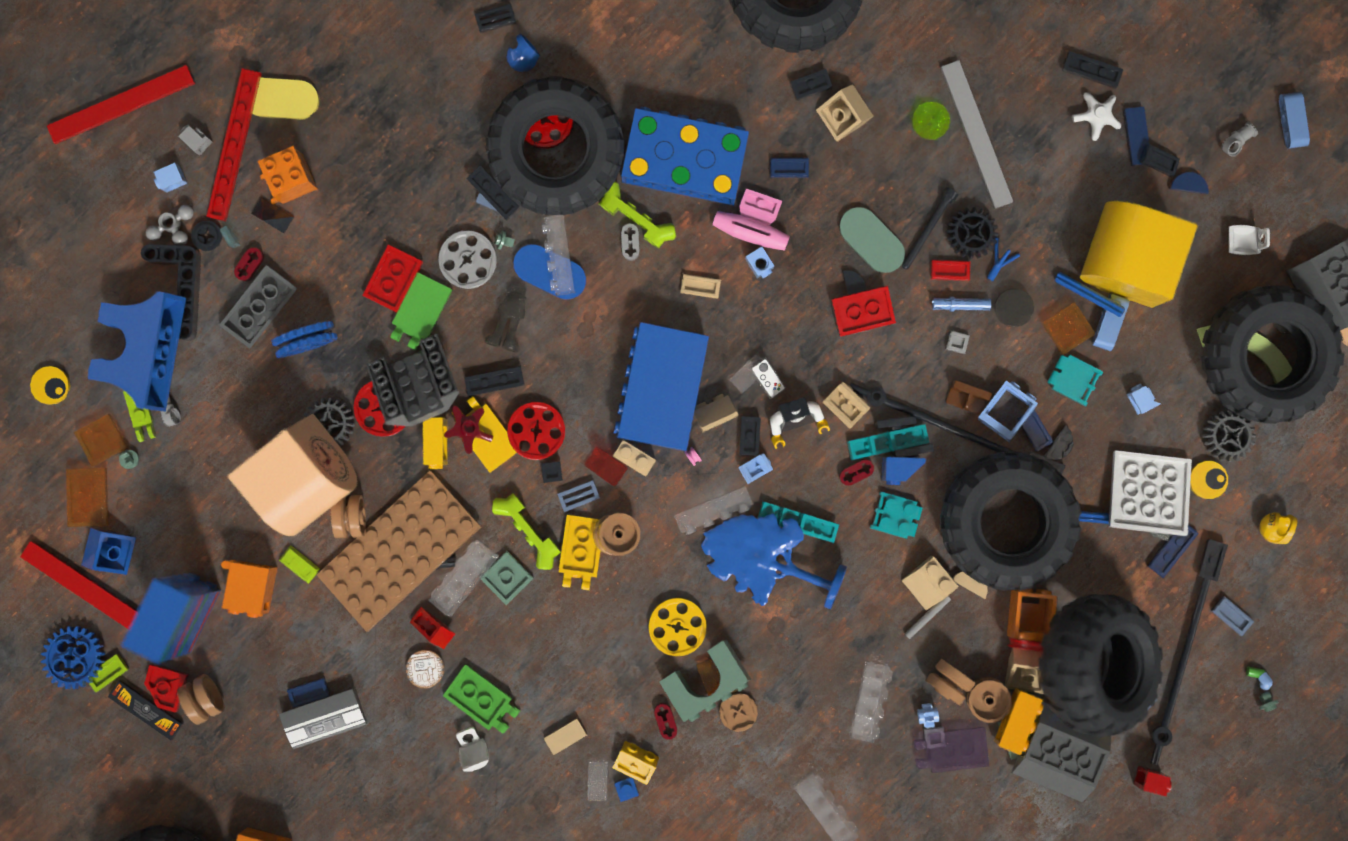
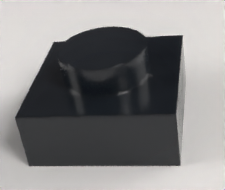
[541,462,563,483]

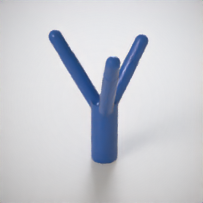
[987,237,1020,281]

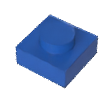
[614,777,639,802]

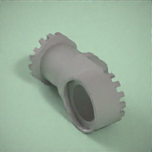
[1221,121,1258,156]
[161,391,181,427]

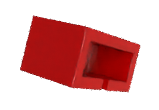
[1133,766,1172,797]

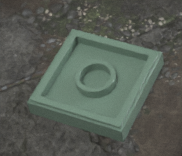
[480,551,534,605]

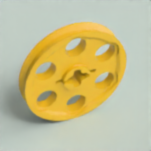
[649,598,706,656]

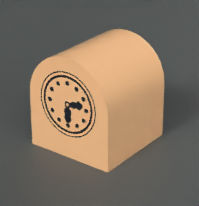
[228,414,357,536]

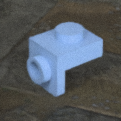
[738,453,773,484]

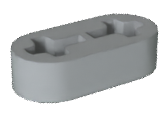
[621,224,639,261]

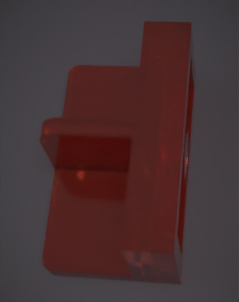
[585,446,628,487]

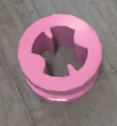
[684,447,702,466]

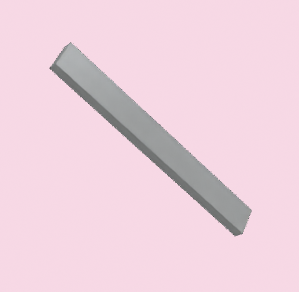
[941,60,1013,209]

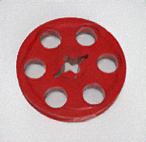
[525,115,573,149]
[354,381,405,437]
[507,402,565,460]
[1007,637,1043,652]

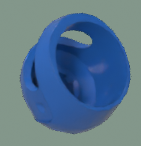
[506,33,540,72]

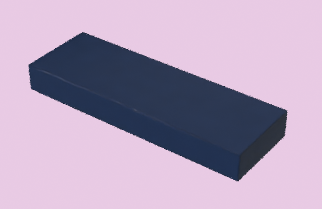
[1124,107,1149,166]
[1147,525,1199,578]

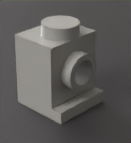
[178,125,212,156]

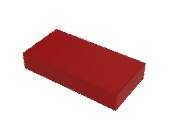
[931,260,970,281]

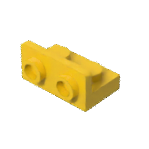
[612,741,659,785]

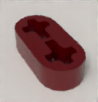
[234,248,264,281]
[839,460,874,486]
[654,703,677,740]

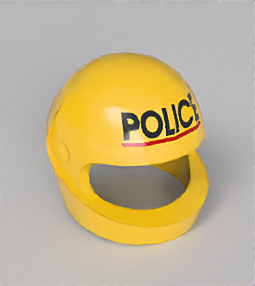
[1259,512,1297,544]

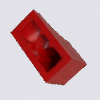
[410,607,455,649]

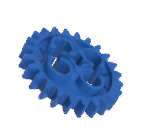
[41,626,105,689]

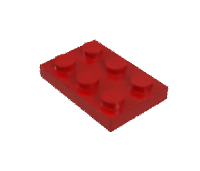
[362,244,423,313]
[831,285,896,337]

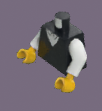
[770,397,830,449]

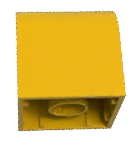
[1080,201,1198,308]

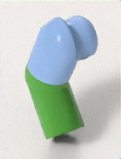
[1246,666,1273,690]

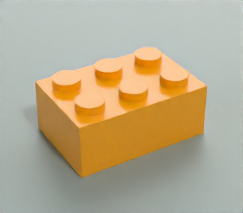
[994,688,1043,755]

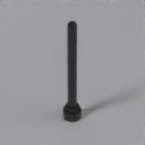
[902,187,958,270]

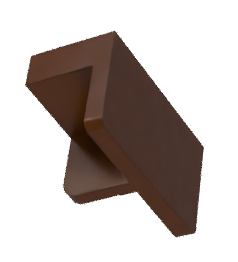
[946,380,992,415]

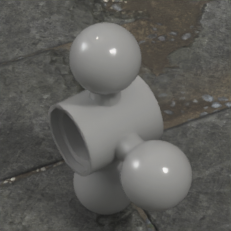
[146,205,194,246]

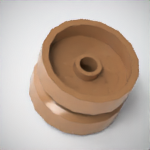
[331,495,366,539]
[593,513,640,556]
[925,659,976,706]
[178,674,225,725]
[966,677,1012,723]

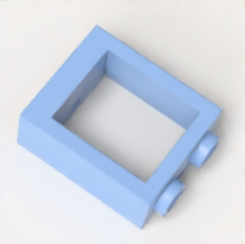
[978,381,1038,442]

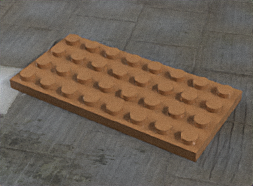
[317,471,481,632]

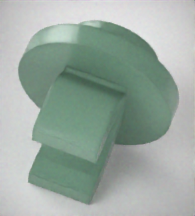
[494,230,515,249]
[119,450,139,469]
[1259,691,1279,712]

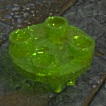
[912,102,950,140]

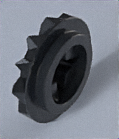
[191,221,223,252]

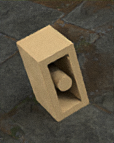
[613,440,656,476]

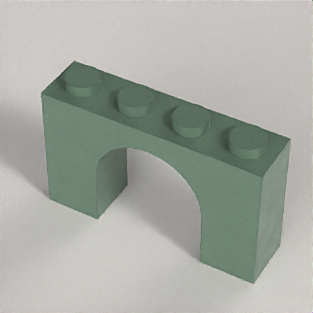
[659,640,752,722]

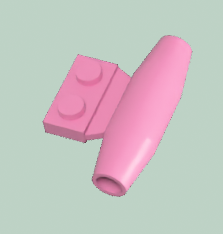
[713,189,790,251]

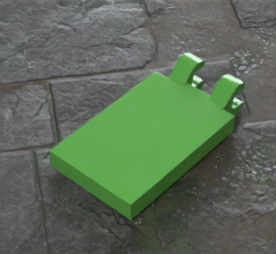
[390,273,453,350]
[443,664,520,734]

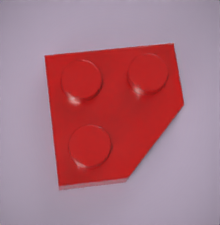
[144,664,189,713]

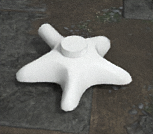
[1072,92,1121,141]

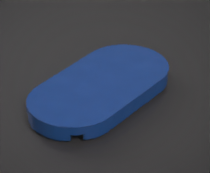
[514,244,586,300]

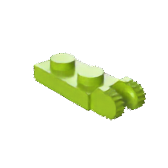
[123,391,156,442]

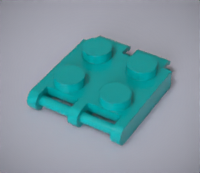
[1047,355,1103,406]
[870,491,923,539]

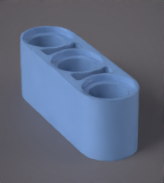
[1279,92,1310,149]
[1092,293,1130,351]

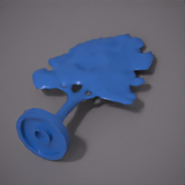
[701,514,847,609]

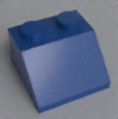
[881,457,926,485]
[81,528,136,575]

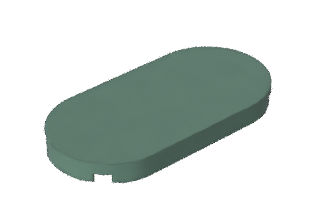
[840,207,905,273]

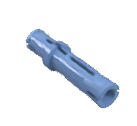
[932,296,991,312]

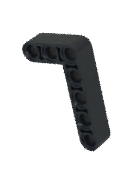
[141,244,201,341]

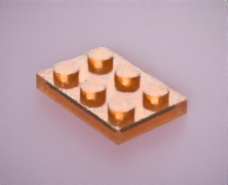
[66,468,108,527]

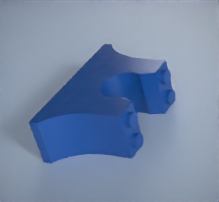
[87,292,186,412]

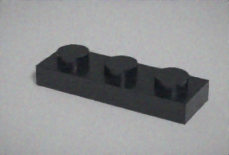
[1062,51,1124,89]
[466,166,520,221]
[464,366,525,397]

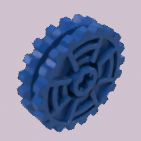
[272,321,338,358]

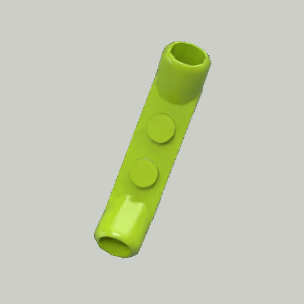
[598,182,676,249]
[492,493,561,570]

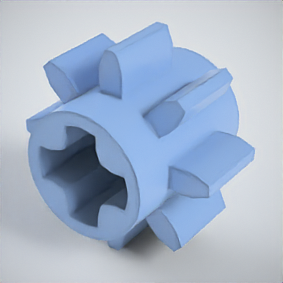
[917,703,939,728]

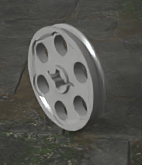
[439,231,497,289]

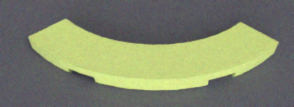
[1197,326,1292,383]

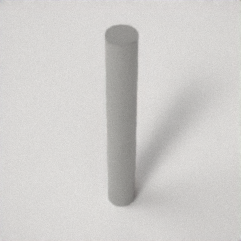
[905,596,951,639]

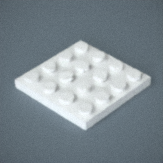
[1108,450,1192,536]

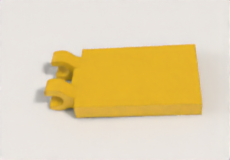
[451,397,521,473]
[559,515,601,590]

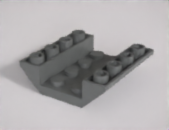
[1286,238,1348,330]
[366,334,459,427]
[1011,702,1111,802]

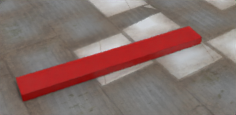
[47,65,195,144]
[206,68,262,221]
[20,541,138,629]

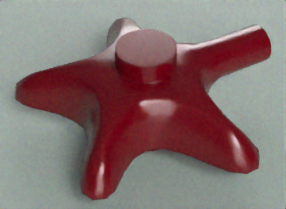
[444,406,493,454]

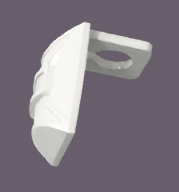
[1228,225,1270,255]
[456,727,489,771]

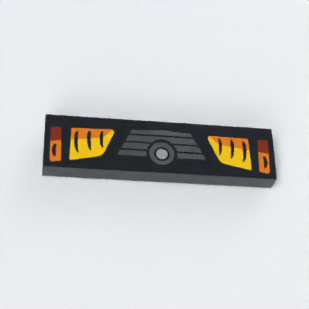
[108,680,184,740]

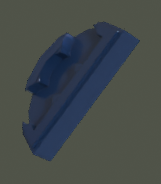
[1169,172,1209,195]

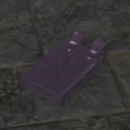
[913,727,989,773]

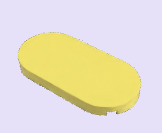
[252,78,319,120]

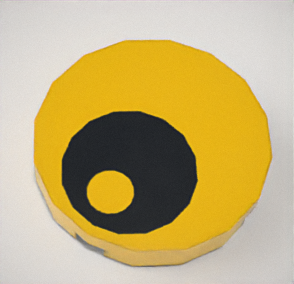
[30,366,71,405]
[1190,461,1228,499]

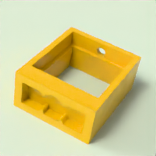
[423,418,448,469]

